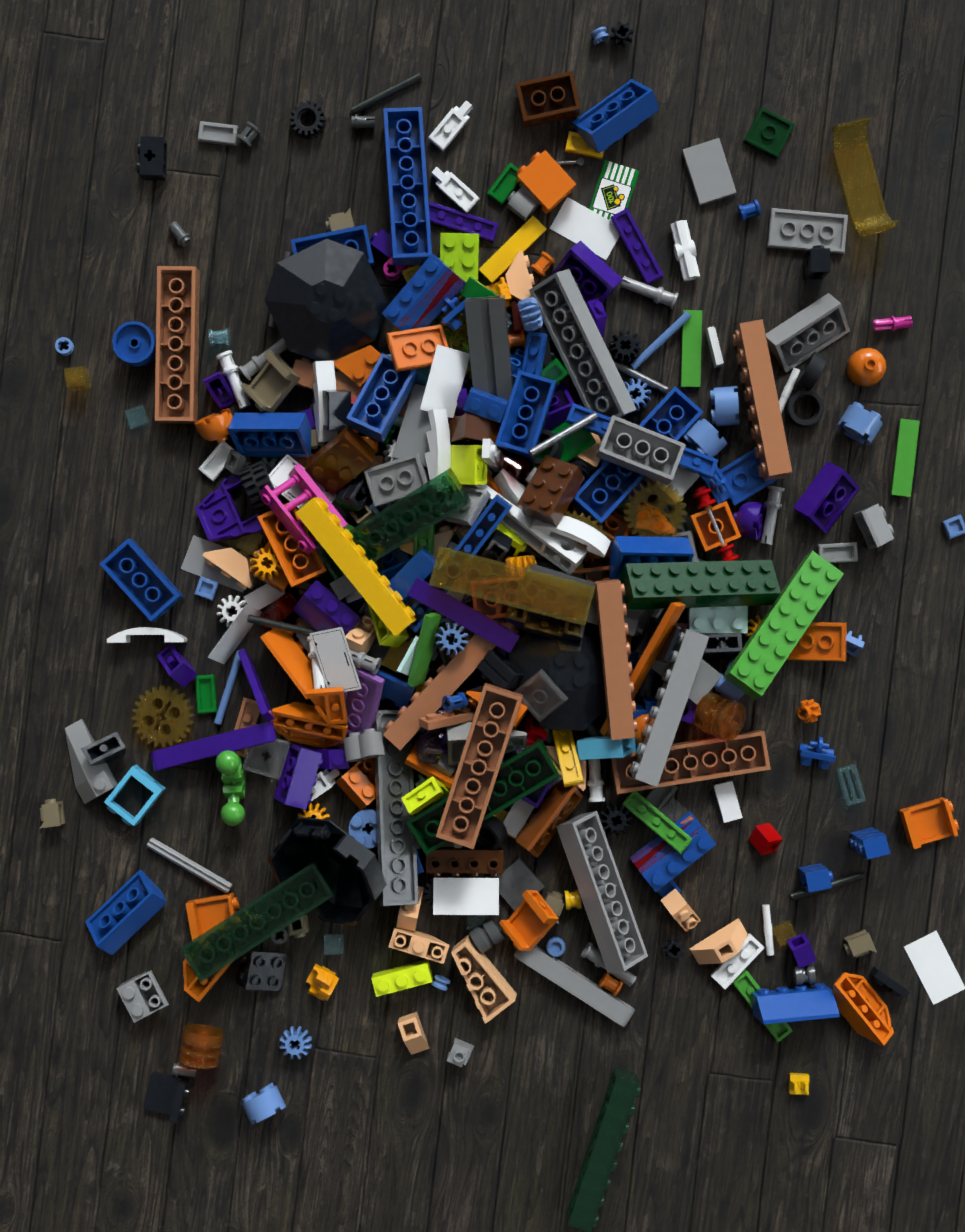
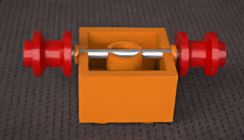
[688,486,741,561]

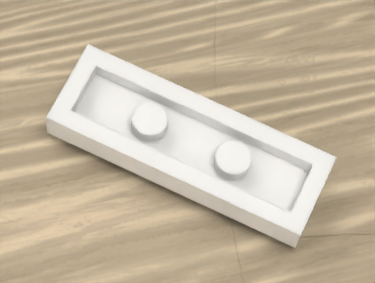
[482,439,506,472]
[711,933,765,989]

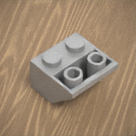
[116,970,169,1023]

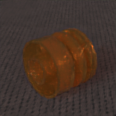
[694,692,746,741]
[178,1024,225,1069]

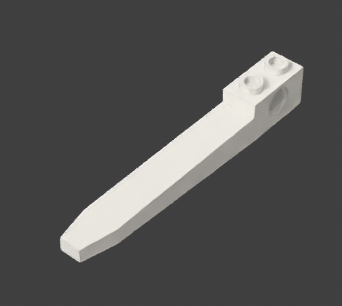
[456,484,587,575]

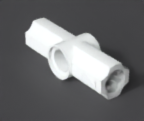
[670,220,700,281]

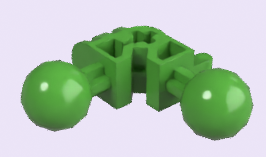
[215,750,246,826]

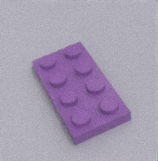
[344,664,385,735]

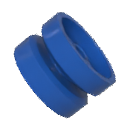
[112,321,156,367]

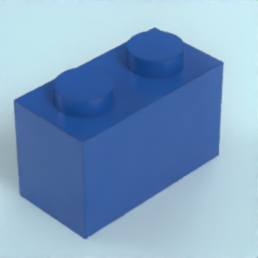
[463,387,508,423]
[798,863,834,892]

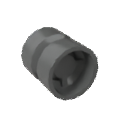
[469,918,505,954]

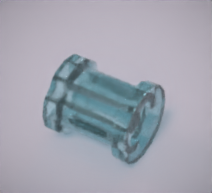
[208,328,231,346]

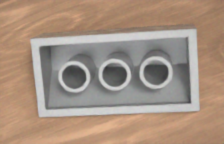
[766,293,850,373]
[596,415,686,485]

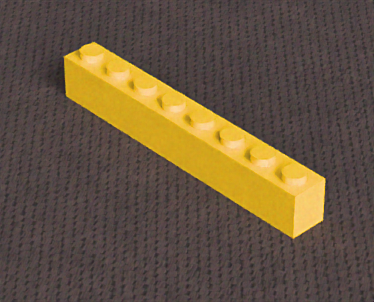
[296,497,417,636]

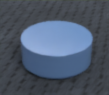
[546,937,565,957]

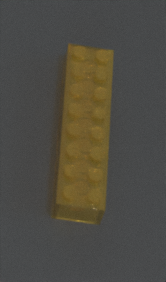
[429,546,595,626]

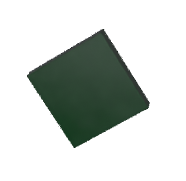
[743,106,795,160]

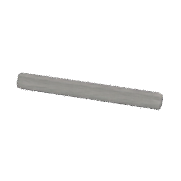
[147,838,232,893]

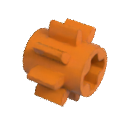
[797,699,821,723]

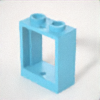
[104,764,166,826]

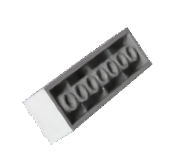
[529,269,637,418]
[629,629,709,787]
[556,811,648,973]

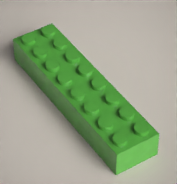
[723,551,844,700]

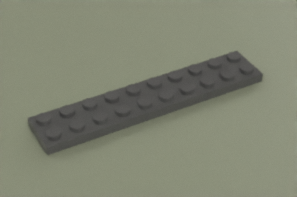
[373,710,419,906]

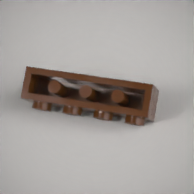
[426,847,503,877]

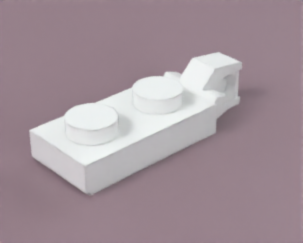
[428,101,472,151]
[431,167,480,213]
[311,769,342,801]

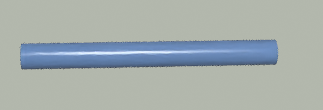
[630,311,691,370]
[214,650,241,725]

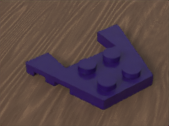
[195,473,264,542]

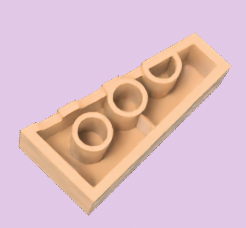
[451,935,517,1024]

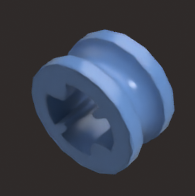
[590,27,609,44]
[55,337,74,356]
[431,974,451,991]

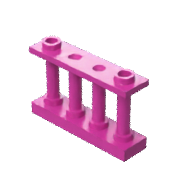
[259,463,348,555]

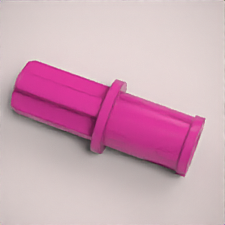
[872,316,913,331]

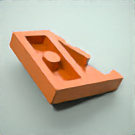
[334,345,381,388]
[305,687,348,725]

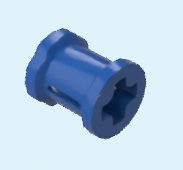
[737,199,761,222]
[442,692,468,713]

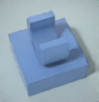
[846,631,865,657]

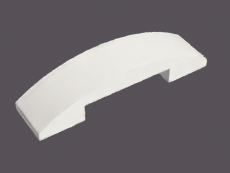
[531,515,611,557]
[107,627,187,643]

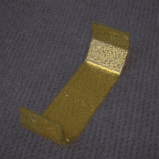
[832,116,899,238]

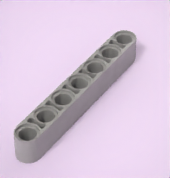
[514,945,635,1027]

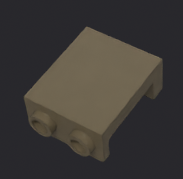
[241,350,301,413]

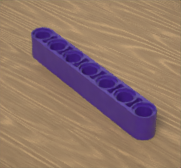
[150,721,277,771]

